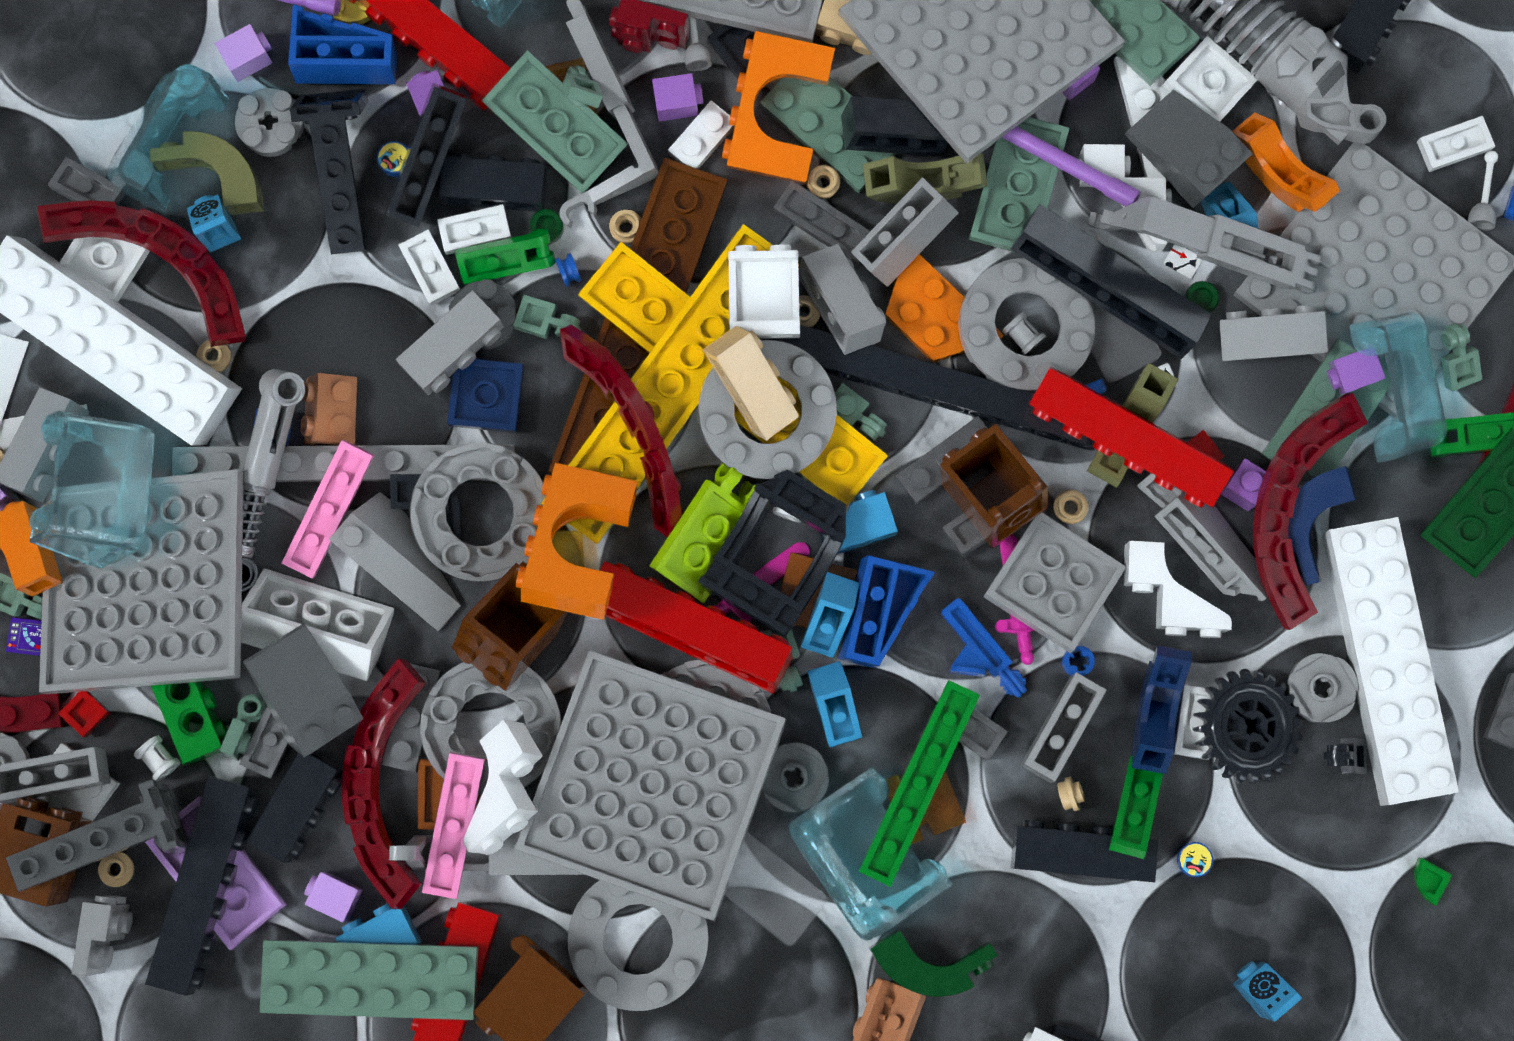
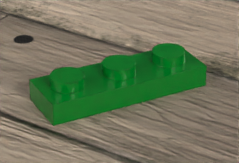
[1109,756,1163,859]

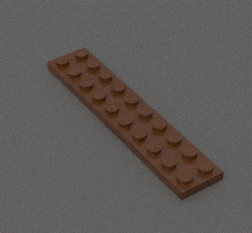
[548,158,728,474]

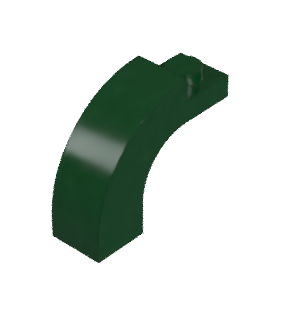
[868,930,998,997]

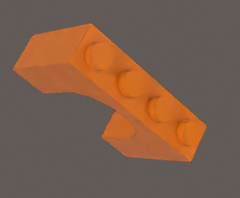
[722,31,835,185]
[516,463,637,620]
[0,501,63,597]

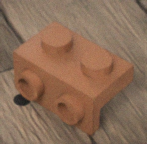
[300,373,357,445]
[853,977,926,1041]

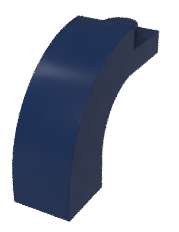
[1288,466,1357,586]
[1132,645,1192,774]

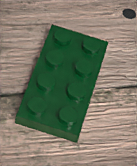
[1419,427,1514,579]

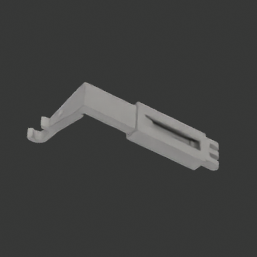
[560,0,659,228]
[1088,196,1322,290]
[389,831,585,875]

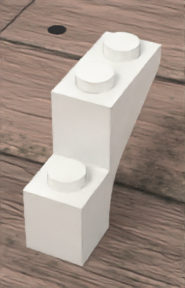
[1079,144,1172,252]
[1123,541,1232,638]
[464,719,543,855]

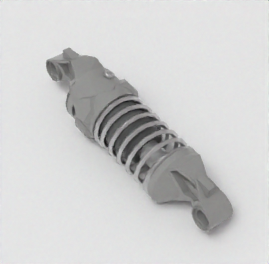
[1161,0,1386,145]

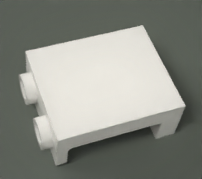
[728,245,800,339]

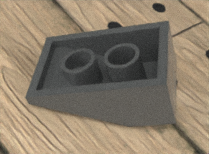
[1125,89,1252,208]
[243,624,363,758]

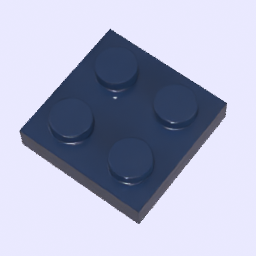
[447,359,524,433]

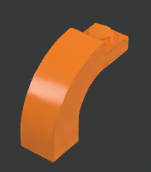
[1232,112,1340,212]

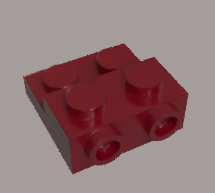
[609,0,690,53]

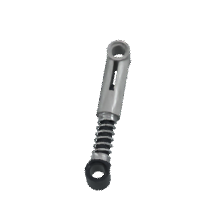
[242,369,305,592]

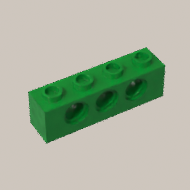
[151,681,228,765]

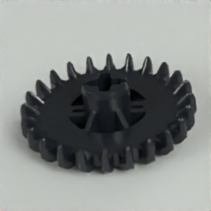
[1192,669,1303,784]

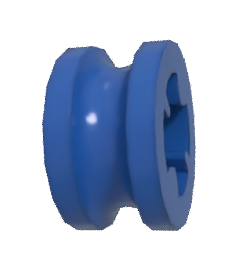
[555,253,582,287]
[1062,645,1095,676]

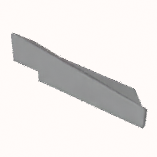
[1137,473,1268,601]

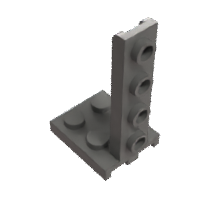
[6,779,189,892]

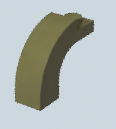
[150,131,264,215]
[863,153,988,204]
[1087,363,1179,488]

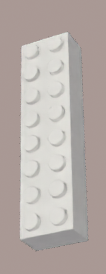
[0,235,242,446]
[1322,517,1459,806]

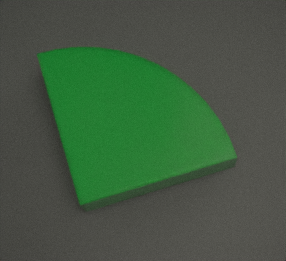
[1414,858,1452,906]

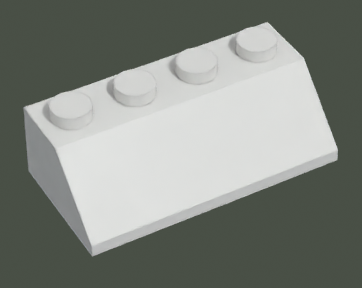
[241,568,394,681]

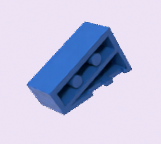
[288,4,398,84]
[838,555,935,667]

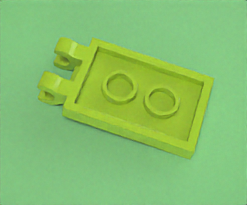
[649,463,756,603]

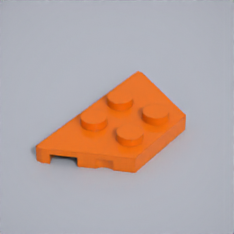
[885,254,1004,363]

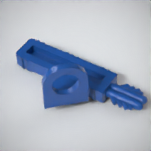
[941,598,1027,698]

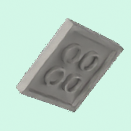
[983,513,1126,653]

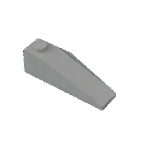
[329,492,461,632]

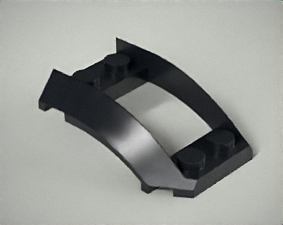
[698,469,846,637]

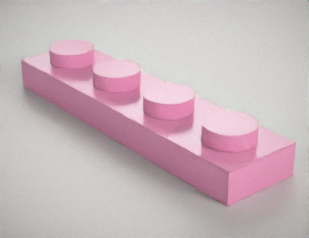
[282,440,375,579]
[422,752,485,899]

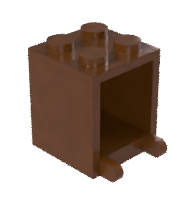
[940,424,1048,549]
[452,561,568,691]
[0,797,92,907]
[473,935,588,1041]

